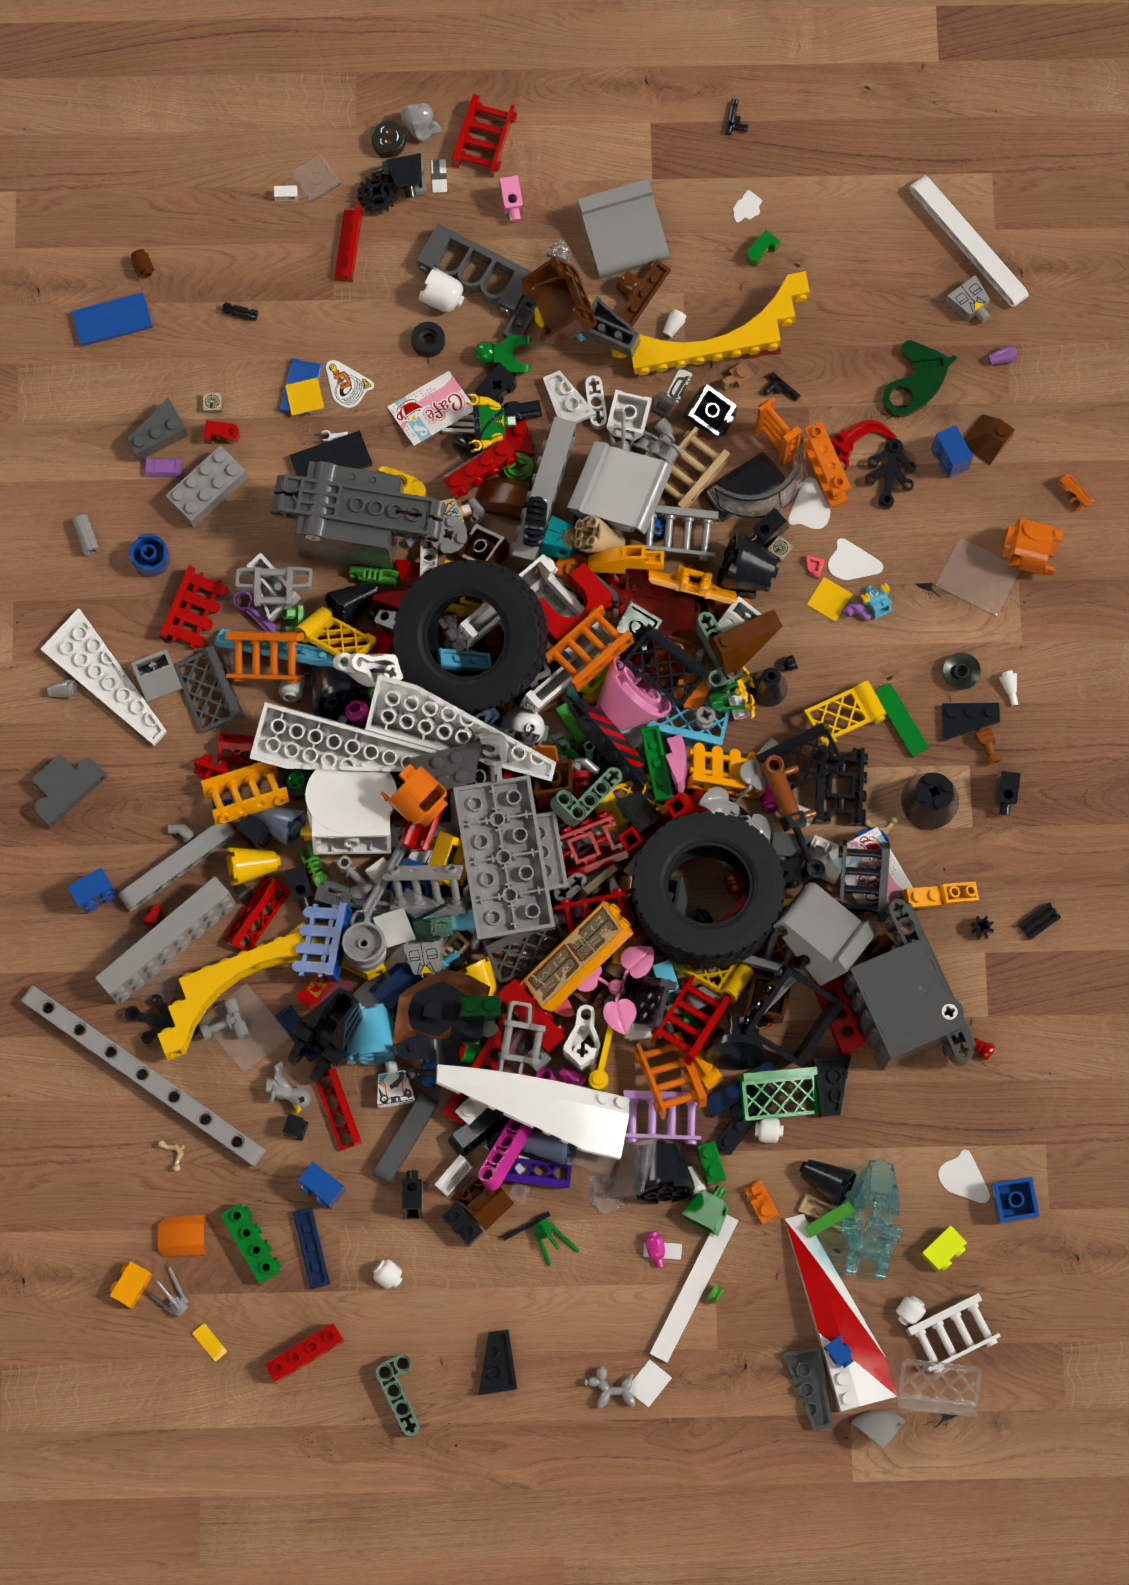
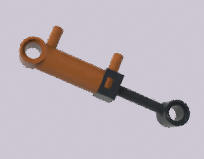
[760,755,825,882]

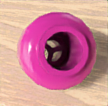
[345,699,370,728]

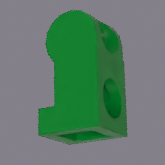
[747,230,780,266]

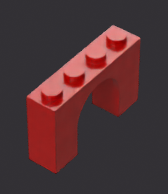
[538,563,614,646]
[617,792,703,854]

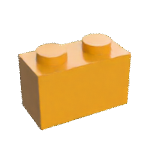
[110,1261,153,1309]

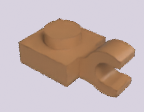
[721,361,755,390]

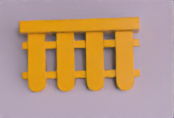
[686,743,765,800]

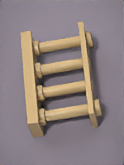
[664,426,731,508]

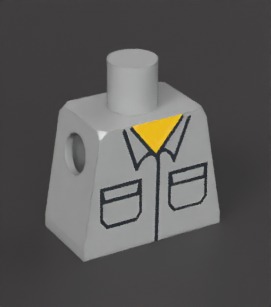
[946,276,991,323]
[403,936,443,979]

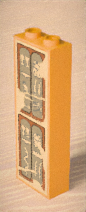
[523,901,634,1012]

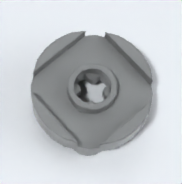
[431,516,467,553]

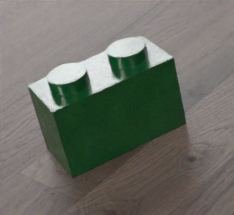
[461,996,503,1021]

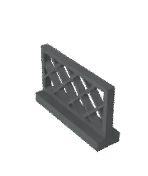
[173,645,245,734]
[481,909,565,984]

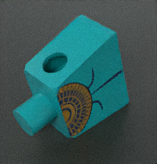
[539,516,583,559]

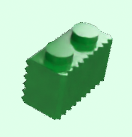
[696,1141,726,1186]

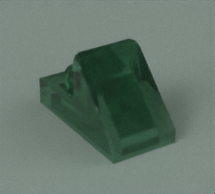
[412,915,454,943]

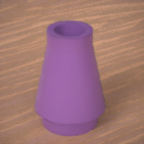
[988,345,1017,365]

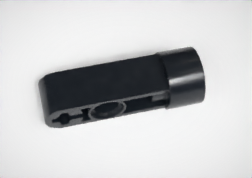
[448,1108,510,1157]

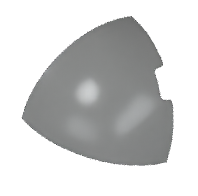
[850,1410,906,1449]

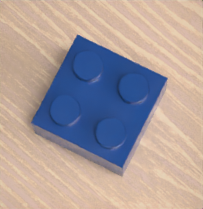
[931,425,973,478]
[67,867,117,914]
[298,1162,346,1209]
[990,1177,1040,1225]

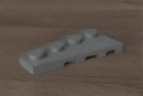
[782,1347,834,1430]

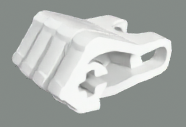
[334,653,403,687]
[563,1004,600,1072]

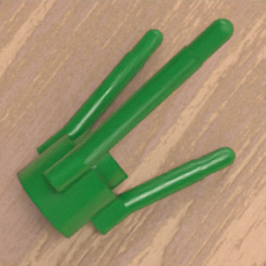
[534,1219,579,1266]

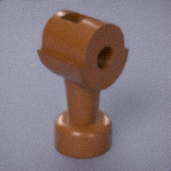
[975,728,1002,765]

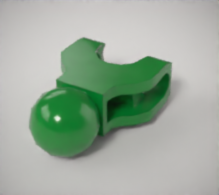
[474,335,532,373]

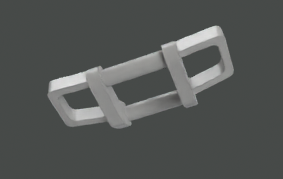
[236,567,313,606]
[497,1000,546,1074]

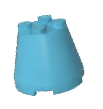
[346,1004,400,1065]

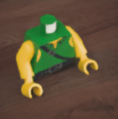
[466,394,516,453]

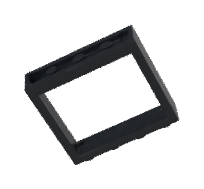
[740,963,845,1068]

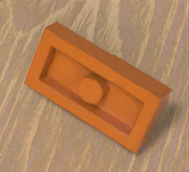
[1060,474,1095,511]
[743,1180,780,1224]

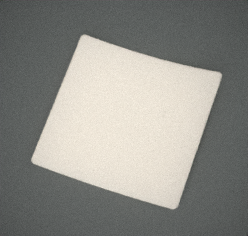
[373,908,416,948]

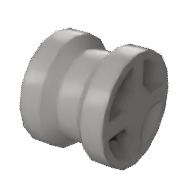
[695,706,715,730]

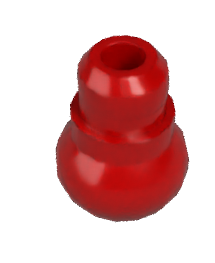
[974,1038,995,1060]

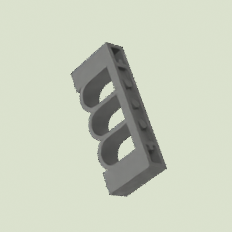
[416,224,532,316]

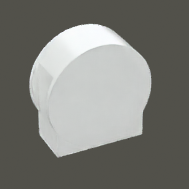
[305,769,397,855]

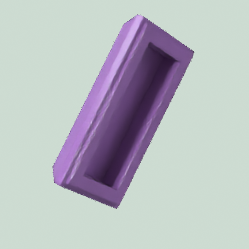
[144,458,182,477]

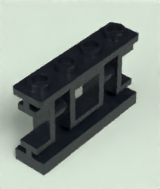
[815,745,868,826]

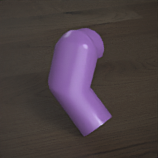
[843,603,872,622]

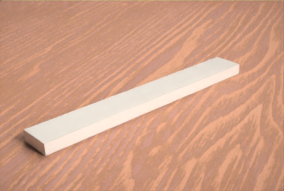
[650,1215,739,1363]

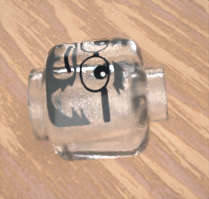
[546,240,572,263]

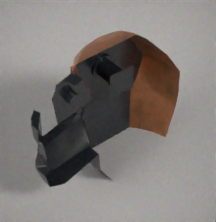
[392,970,490,1080]

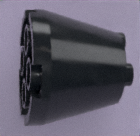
[717,532,779,592]
[310,665,369,721]
[901,773,959,830]
[635,1139,695,1204]

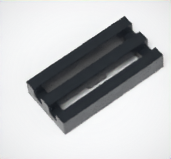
[1018,902,1061,940]

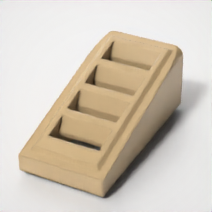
[443,931,471,970]

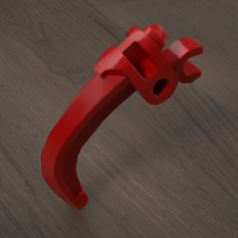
[831,419,897,470]

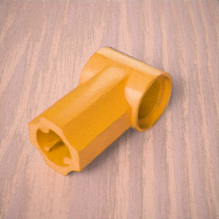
[693,1049,724,1091]

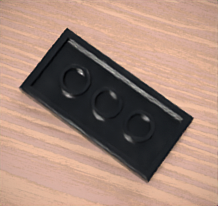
[289,430,373,477]

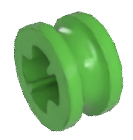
[707,1284,724,1304]

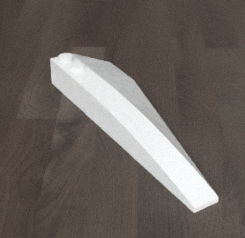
[250,702,438,772]
[436,1064,629,1160]

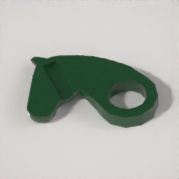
[882,340,957,418]

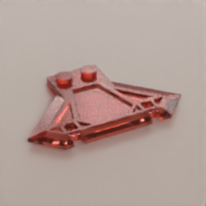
[619,569,695,665]

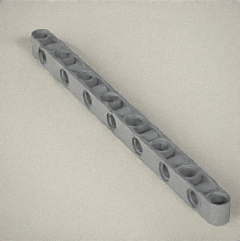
[20,985,266,1167]

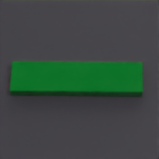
[875,683,929,758]
[640,725,674,804]

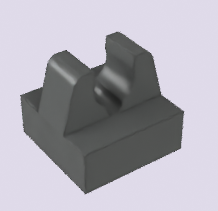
[651,391,676,418]

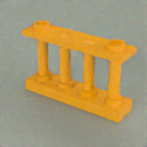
[201,762,290,826]

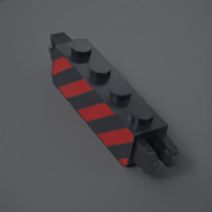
[569,697,648,788]

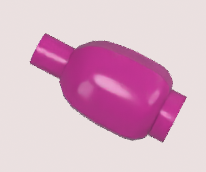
[645,1231,665,1268]

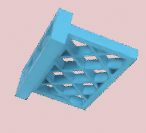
[648,691,730,751]

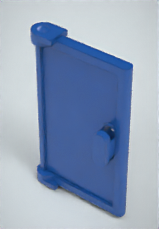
[278,358,322,415]

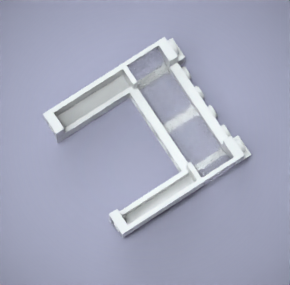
[458,554,615,714]

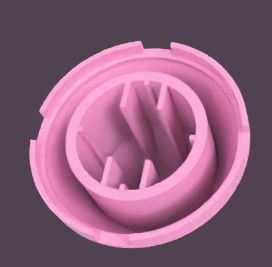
[596,656,671,732]

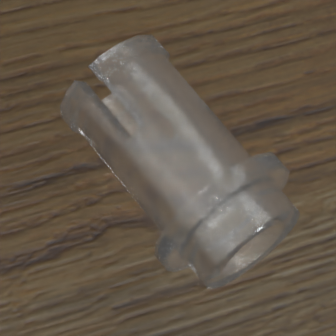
[227,649,243,673]

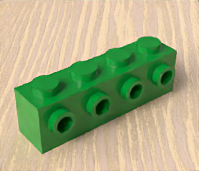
[220,1203,282,1285]

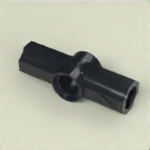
[501,400,542,422]

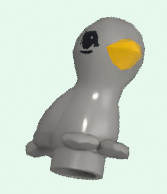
[265,1062,311,1114]

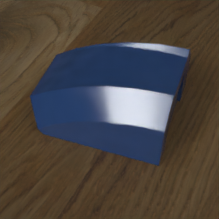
[369,963,424,1017]

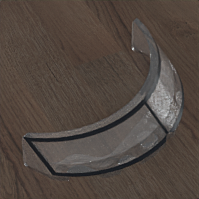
[707,431,807,519]

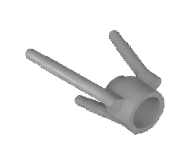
[606,411,634,452]
[150,1267,189,1317]

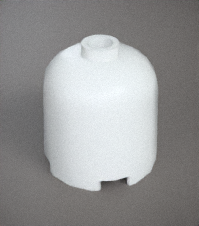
[418,267,465,312]
[501,707,545,743]

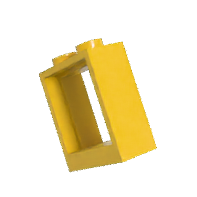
[428,831,467,887]

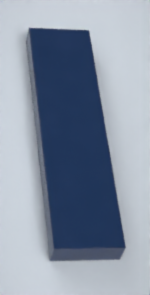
[706,1060,776,1118]
[293,1207,330,1290]

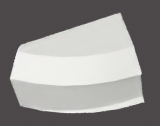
[606,390,652,441]

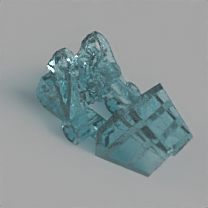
[840,1160,902,1281]

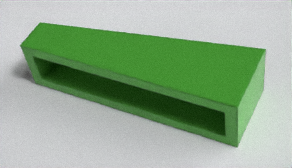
[556,703,587,746]
[804,1201,855,1238]

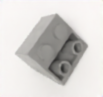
[131,649,183,703]

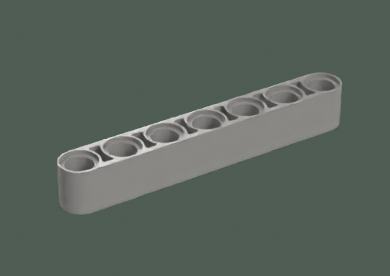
[118,822,238,911]

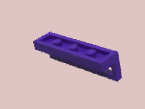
[503,1158,572,1188]

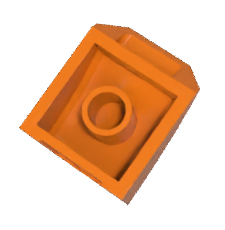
[158,1215,206,1257]

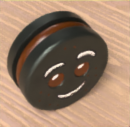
[371,121,406,158]

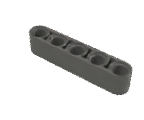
[372,1092,439,1185]

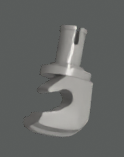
[480,733,507,782]

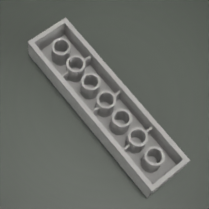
[510,417,576,572]
[95,877,236,1005]

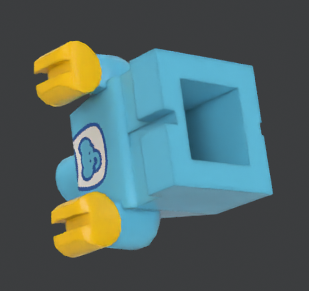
[861,583,892,619]

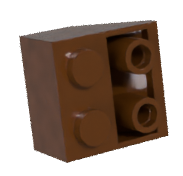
[455,1177,514,1231]

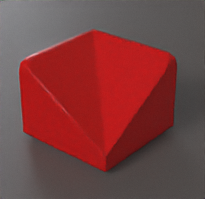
[143,904,163,927]

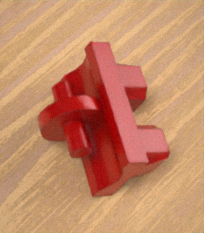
[194,753,229,780]

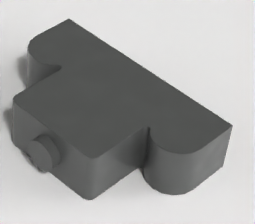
[33,755,107,828]

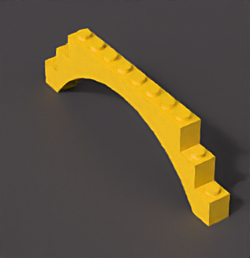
[611,271,810,375]
[157,922,386,1061]

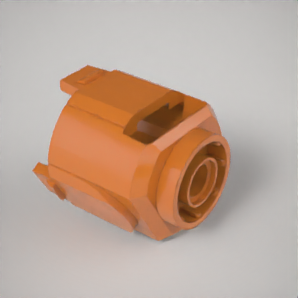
[1001,519,1064,576]
[380,763,448,827]

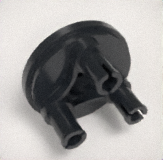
[706,1013,765,1070]

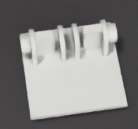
[800,835,840,885]

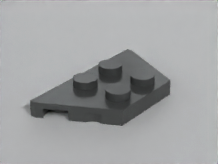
[409,740,483,789]

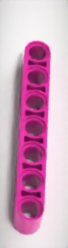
[478,1068,557,1191]

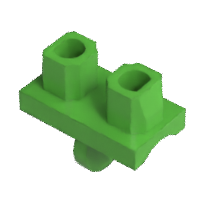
[282,605,307,632]

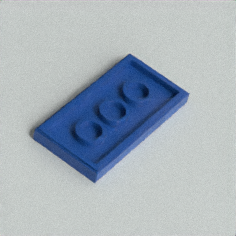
[71,292,153,347]

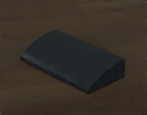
[701,452,785,522]

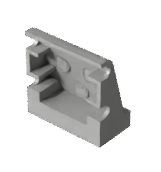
[577,179,670,279]
[567,441,673,534]
[773,883,878,986]

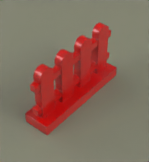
[159,565,227,650]

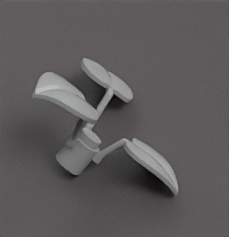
[698,760,771,843]

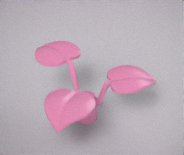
[577,946,654,1035]

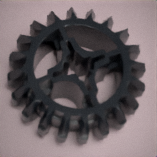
[523,496,548,547]

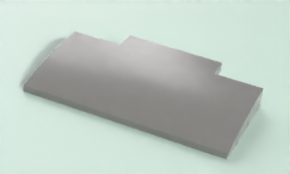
[453,775,568,940]

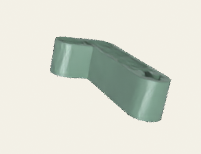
[693,611,741,691]
[550,767,622,827]
[376,1354,420,1437]

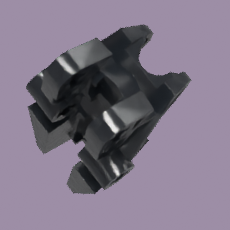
[287,987,363,1083]

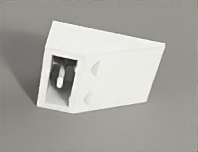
[702,597,762,646]

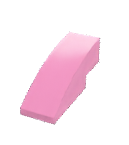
[665,734,688,793]

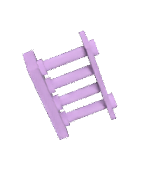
[623,1090,701,1145]

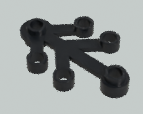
[865,439,916,510]
[125,994,200,1046]

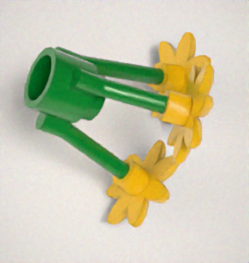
[709,666,755,719]

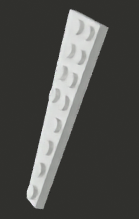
[41,608,167,747]

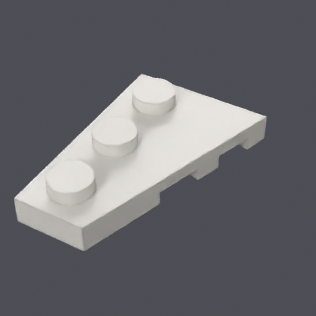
[543,370,597,424]

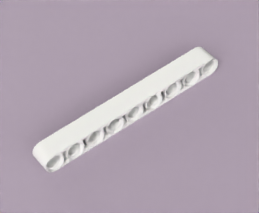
[909,175,1029,308]

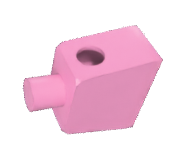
[499,175,523,222]

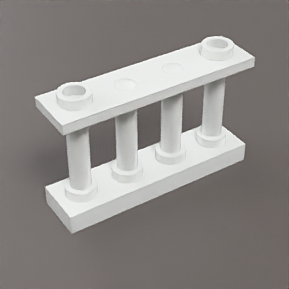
[906,1293,1001,1374]

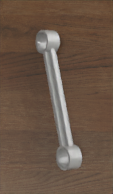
[350,827,407,926]

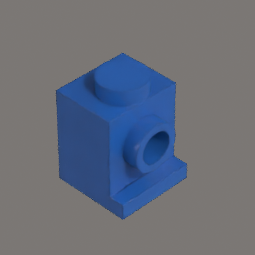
[824,1335,854,1368]

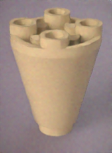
[574,515,625,553]

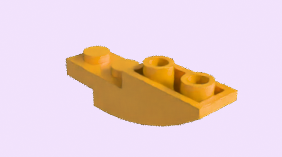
[588,545,664,574]
[902,881,979,910]

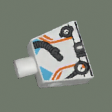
[377,1061,415,1108]

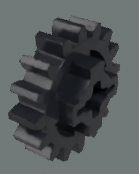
[357,174,397,214]

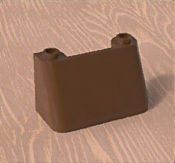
[521,256,597,344]

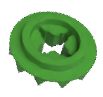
[504,452,533,480]

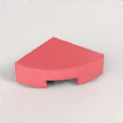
[806,555,825,579]
[553,998,576,1018]

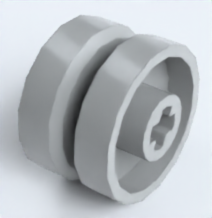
[342,922,387,972]

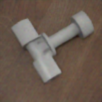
[337,855,375,897]
[200,998,250,1040]

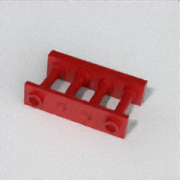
[451,94,517,178]
[553,887,642,939]
[650,975,732,1066]

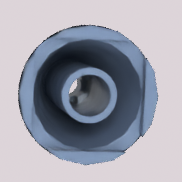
[251,806,306,847]
[523,1130,576,1166]

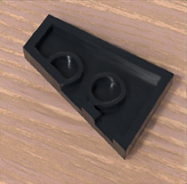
[941,703,1000,742]
[812,1055,851,1117]
[478,1329,518,1396]

